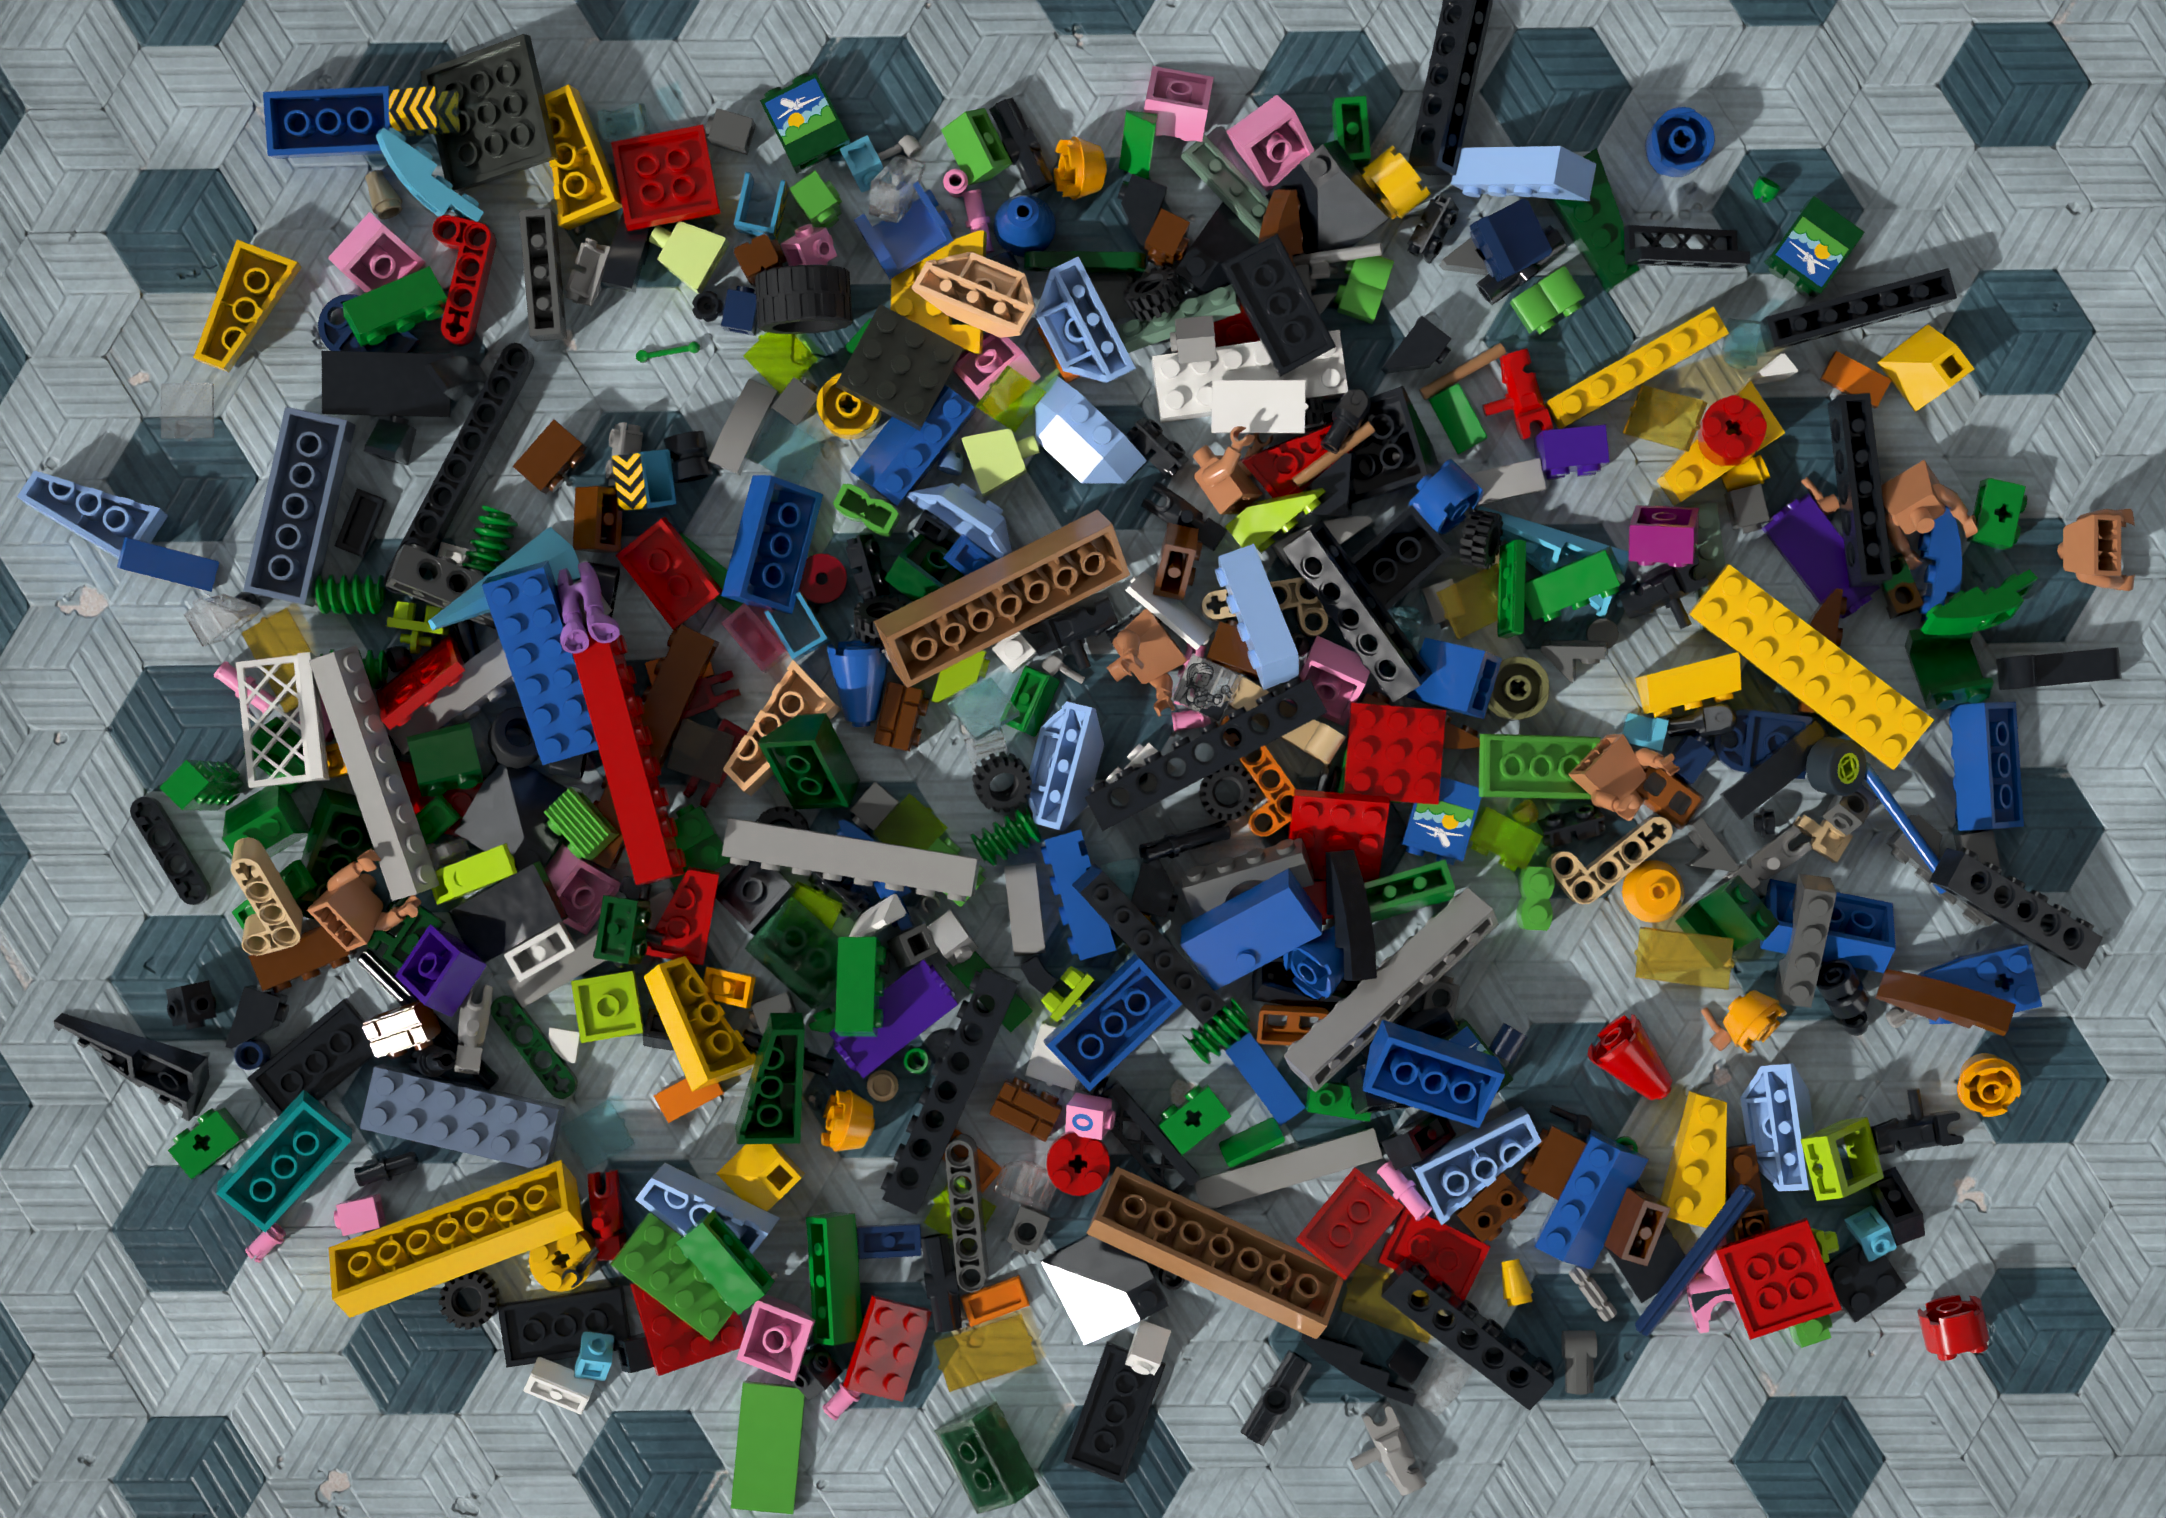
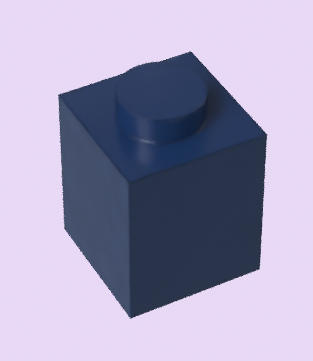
[721,286,758,336]
[1672,734,1715,784]

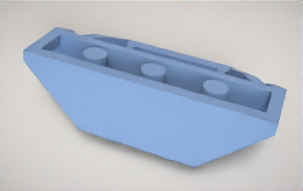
[1035,257,1136,383]
[1035,375,1147,484]
[906,483,1012,560]
[1026,702,1104,831]
[1740,1063,1815,1191]

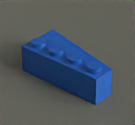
[1040,829,1116,961]

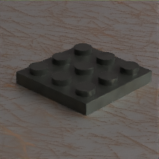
[836,304,964,431]

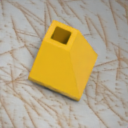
[1877,324,1975,412]
[716,1144,805,1211]

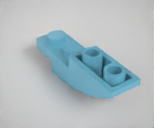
[376,127,484,222]

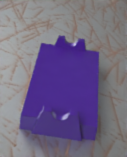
[1762,493,1880,619]
[829,959,959,1078]

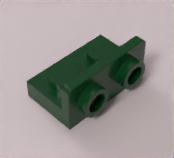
[594,895,652,964]

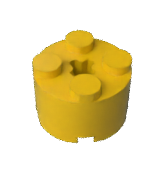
[1362,145,1431,220]
[817,373,882,440]
[529,1229,597,1292]

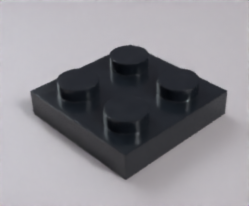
[716,860,797,936]
[1825,1241,1907,1323]

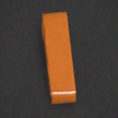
[1220,716,1296,837]

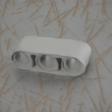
[1004,863,1046,957]

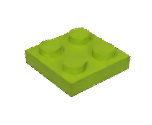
[571,970,644,1043]

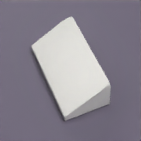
[1747,353,1798,385]
[849,894,906,937]
[523,1357,596,1414]

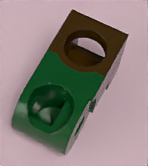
[1881,554,1924,619]

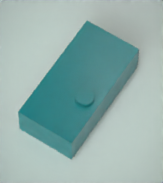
[216,1090,352,1233]

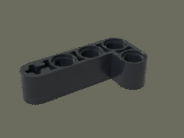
[1996,647,2122,690]

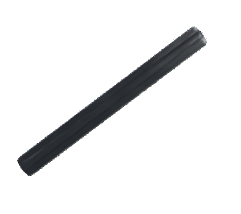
[357,949,499,1089]

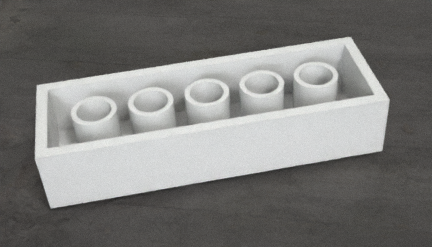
[1152,330,1348,423]

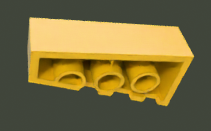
[544,84,622,230]
[193,240,302,373]
[1657,381,1785,506]
[1660,1091,1727,1228]

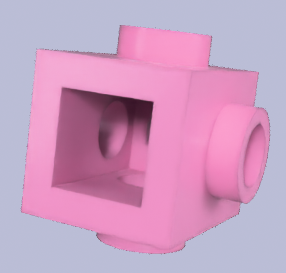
[781,224,837,266]

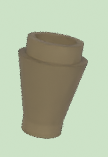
[365,170,402,219]

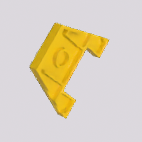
[890,230,987,355]

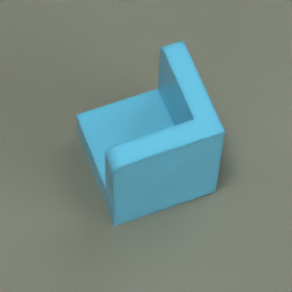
[1622,713,1669,752]

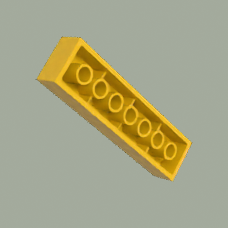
[1687,564,1934,770]
[328,1160,584,1318]

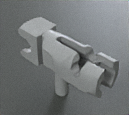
[1723,826,1812,890]
[454,985,493,1075]
[1350,1402,1427,1496]

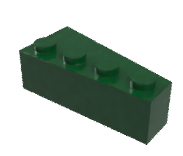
[1545,148,1640,293]

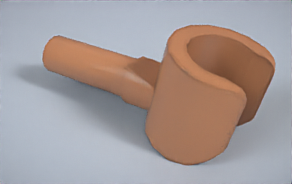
[1801,477,1840,515]
[1701,1007,1731,1051]

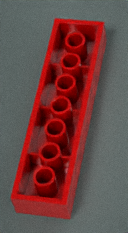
[572,632,686,885]

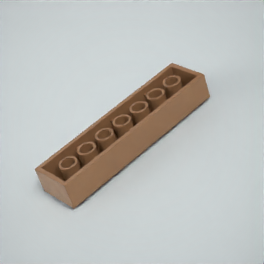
[874,509,1130,688]
[1086,1167,1344,1339]

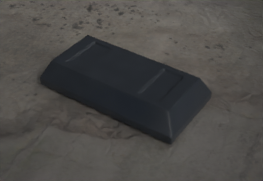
[334,488,387,558]

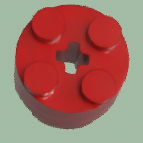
[1698,395,1767,466]
[1046,1132,1110,1196]
[1917,1295,1990,1361]

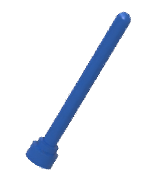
[1864,762,1946,894]

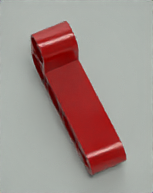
[432,215,497,346]

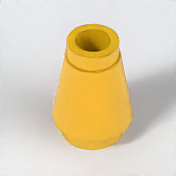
[1721,455,1770,492]
[1501,1259,1534,1307]

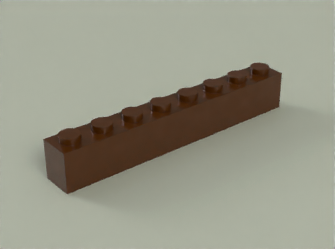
[588,625,720,869]

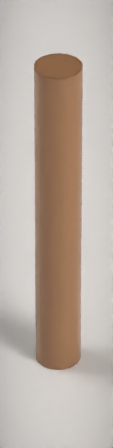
[1419,343,1506,400]
[1292,421,1375,488]

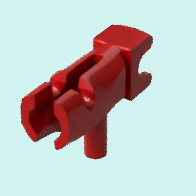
[1482,348,1553,440]
[587,1169,627,1261]

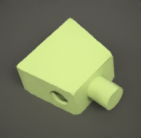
[649,221,730,294]
[961,428,1040,497]

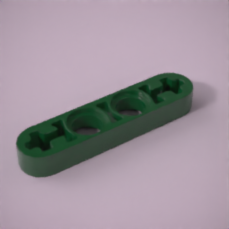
[1024,251,1146,272]
[490,995,578,1099]

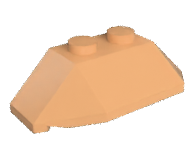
[911,252,1036,338]

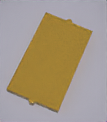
[1623,385,1708,452]
[1436,562,1527,639]
[241,608,312,713]
[1634,927,1735,990]
[1341,1262,1440,1344]
[934,1313,1037,1392]

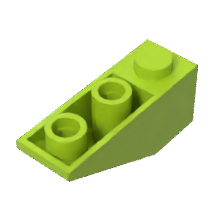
[1225,488,1325,553]
[431,843,517,905]

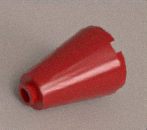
[1587,1014,1673,1100]

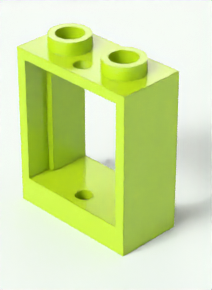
[1800,1117,1884,1201]

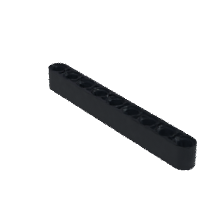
[384,343,534,596]

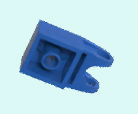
[1918,943,2042,1024]

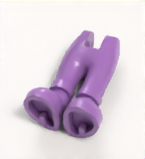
[557,562,620,653]

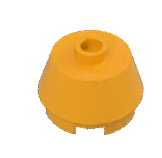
[1053,136,1107,200]
[1622,860,1685,923]
[1723,990,1787,1053]
[1957,1053,2021,1117]
[820,1090,875,1152]

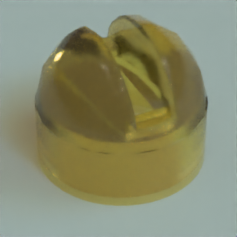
[1511,799,1539,826]

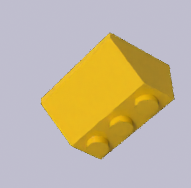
[1635,652,1741,718]

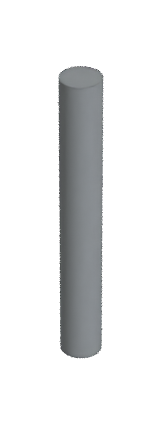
[1293,242,1383,267]

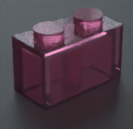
[721,603,788,673]

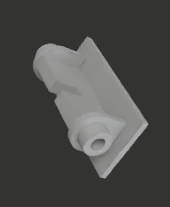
[565,238,611,306]
[605,422,643,486]

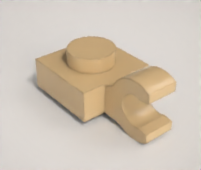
[1792,815,1853,863]

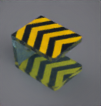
[388,86,460,136]

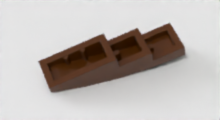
[1875,969,2016,1036]

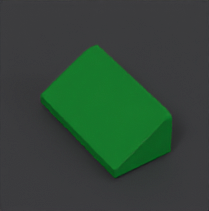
[1119,110,1158,180]
[1428,383,1488,455]
[1000,665,1060,737]
[1218,1117,1285,1168]

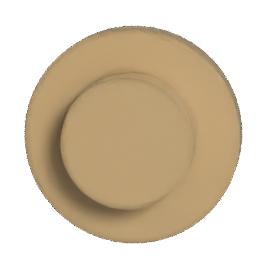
[867,1070,899,1102]

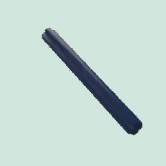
[1635,1184,1755,1336]

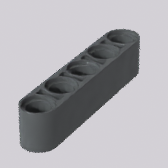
[945,1134,989,1293]

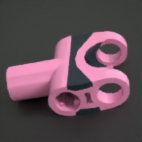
[1686,1236,1738,1334]

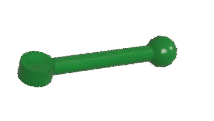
[636,341,700,363]

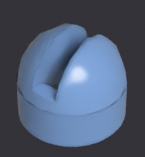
[937,450,964,476]

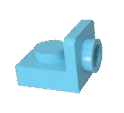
[840,135,889,192]
[1844,1205,1897,1261]
[574,1332,614,1381]

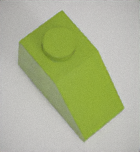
[931,651,990,704]

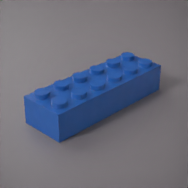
[482,560,599,765]

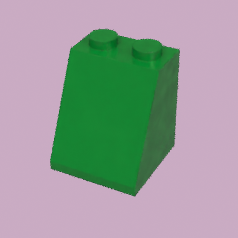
[222,785,310,858]

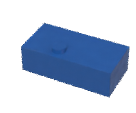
[263,86,400,159]
[1180,868,1322,991]
[1043,954,1182,1092]

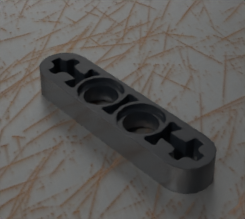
[130,797,211,905]

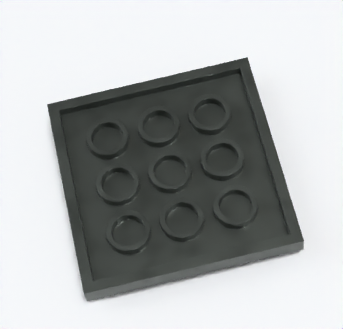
[420,34,558,193]

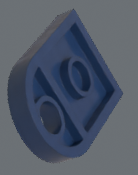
[318,294,420,353]
[1712,709,1812,779]

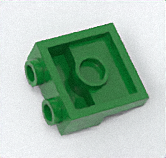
[669,804,731,890]

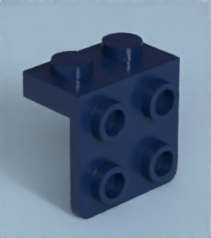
[1469,199,1552,282]

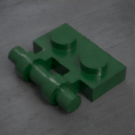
[366,896,446,969]

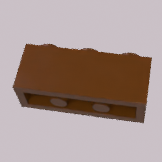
[248,926,357,993]

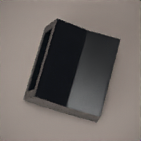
[1019,955,1058,996]

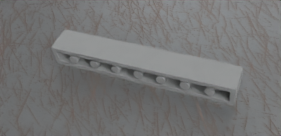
[384,579,612,756]
[309,645,439,901]
[722,818,980,902]
[1284,887,1499,1092]

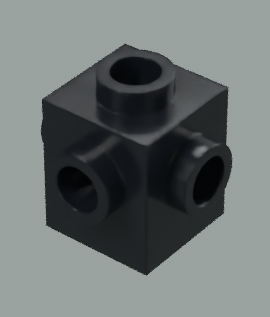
[166,980,217,1030]
[792,1344,843,1400]

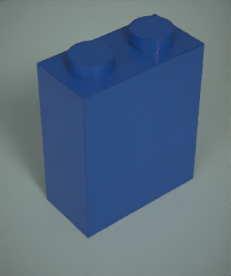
[1407,637,1502,719]

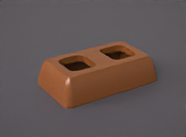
[1635,766,1704,830]
[1257,1004,1329,1046]

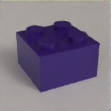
[1533,424,1610,480]
[395,924,487,1017]

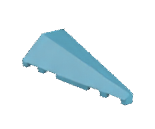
[1478,506,1629,618]
[428,527,581,631]

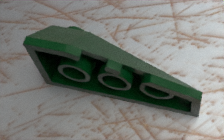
[296,788,375,920]

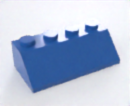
[850,385,976,509]
[721,475,823,614]
[1949,702,2024,831]
[1760,879,1896,973]
[1362,1019,1505,1128]
[1534,1130,1649,1269]

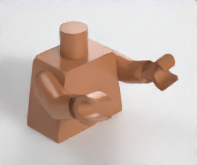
[1193,426,1273,515]
[1881,460,1978,570]
[2057,509,2135,591]
[1107,608,1187,717]
[1568,734,1680,821]
[307,849,421,952]

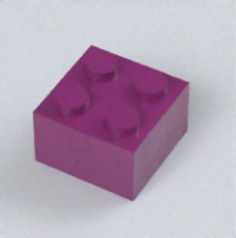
[1629,505,1699,567]

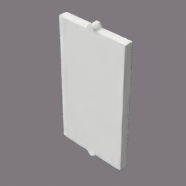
[1209,380,1309,433]
[1125,571,1214,650]

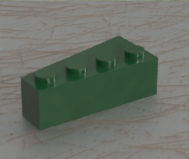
[735,1013,805,1144]

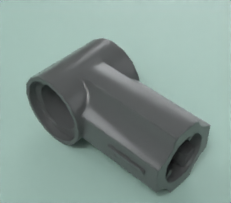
[1561,1330,1597,1395]

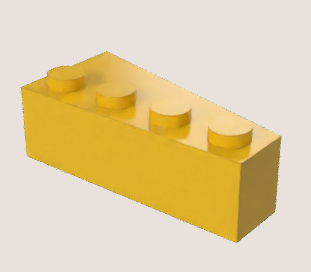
[644,956,756,1092]

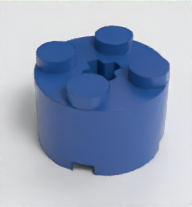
[1645,107,1715,177]
[1409,459,1484,535]

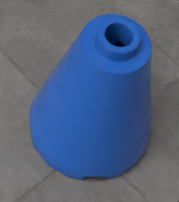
[993,195,1056,258]
[827,640,888,727]
[1283,925,1344,1000]

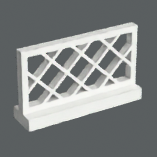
[236,652,329,788]

